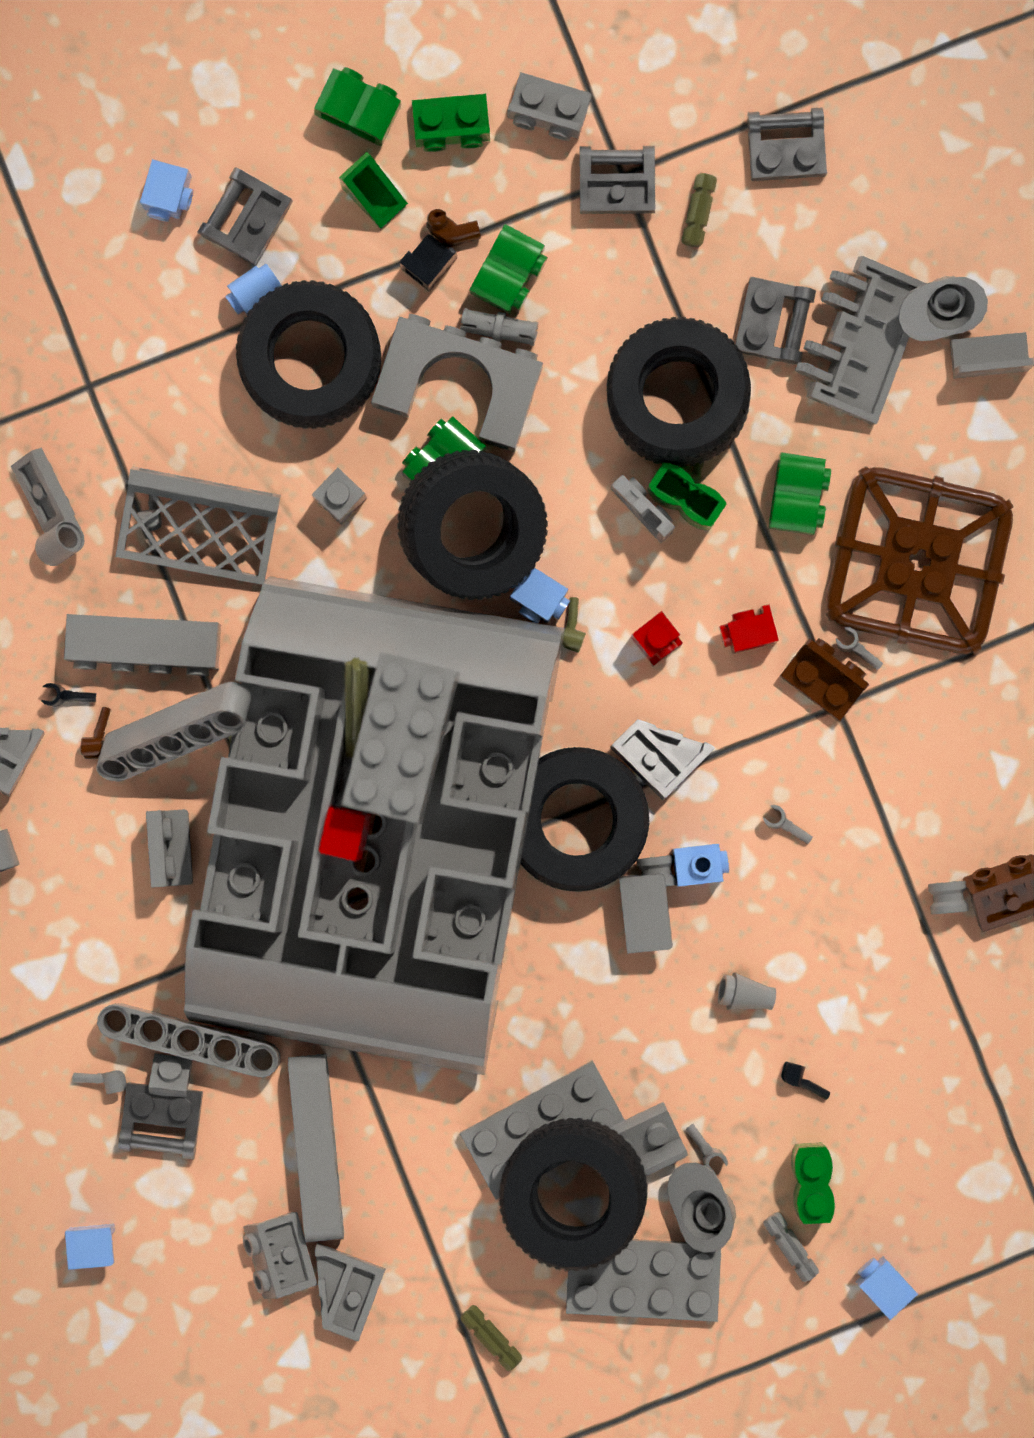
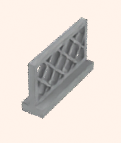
[115,466,281,585]

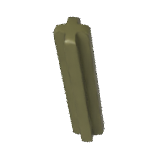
[345,657,368,758]

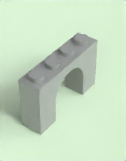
[371,314,543,453]

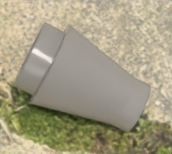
[718,972,776,1010]

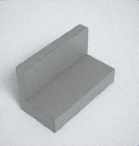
[950,332,1034,379]
[619,873,673,954]

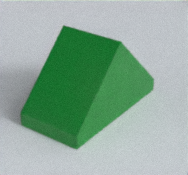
[339,152,408,229]

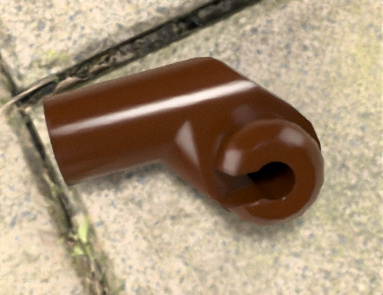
[427,209,481,245]

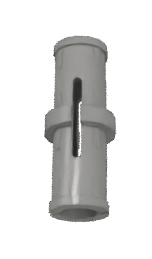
[460,308,539,346]

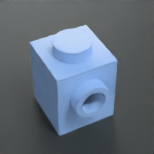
[140,159,193,222]
[510,568,570,623]
[672,844,729,887]

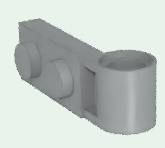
[11,448,84,566]

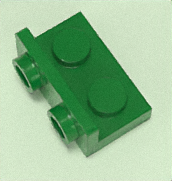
[412,94,490,152]

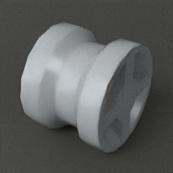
[636,855,677,886]
[928,881,969,914]

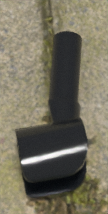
[41,683,96,706]
[781,1062,830,1100]

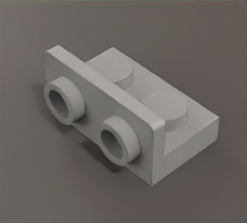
[507,72,592,141]
[146,809,193,888]
[609,1102,688,1176]
[243,1212,317,1299]

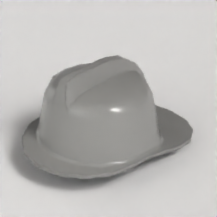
[899,276,988,341]
[667,1162,736,1253]

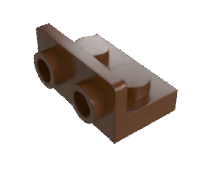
[780,638,869,721]
[963,854,1034,932]

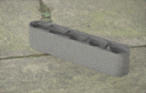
[96,682,252,782]
[97,1003,281,1078]
[288,1054,344,1243]

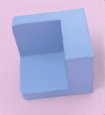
[65,1223,115,1270]

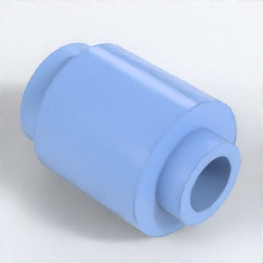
[225,264,282,316]

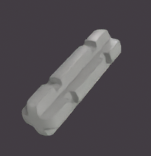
[763,1212,819,1282]

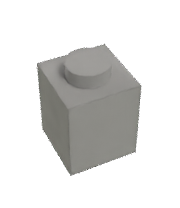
[312,467,367,525]

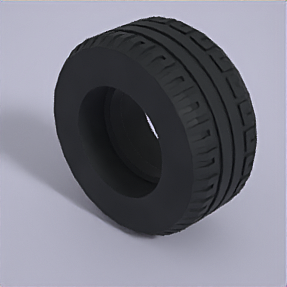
[236,280,381,429]
[606,317,751,467]
[397,450,548,600]
[520,747,649,892]
[499,1118,648,1271]

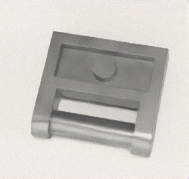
[747,107,827,181]
[579,146,655,214]
[197,167,293,266]
[735,277,816,365]
[118,1082,203,1160]

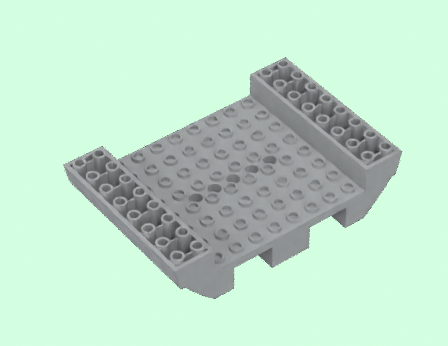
[184,576,565,1075]

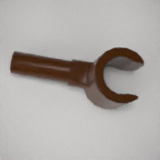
[81,707,111,759]

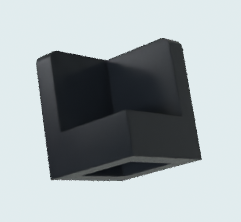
[399,234,458,292]

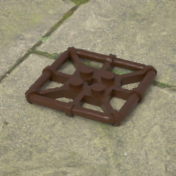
[826,466,1014,655]

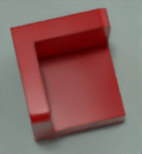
[319,805,372,862]

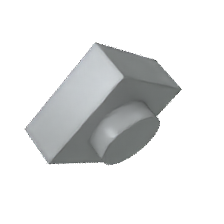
[148,1053,192,1098]

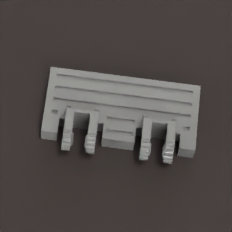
[795,256,927,425]

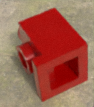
[719,604,779,654]
[630,611,683,666]

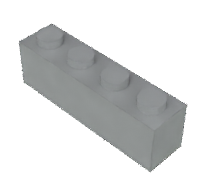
[64,614,221,676]

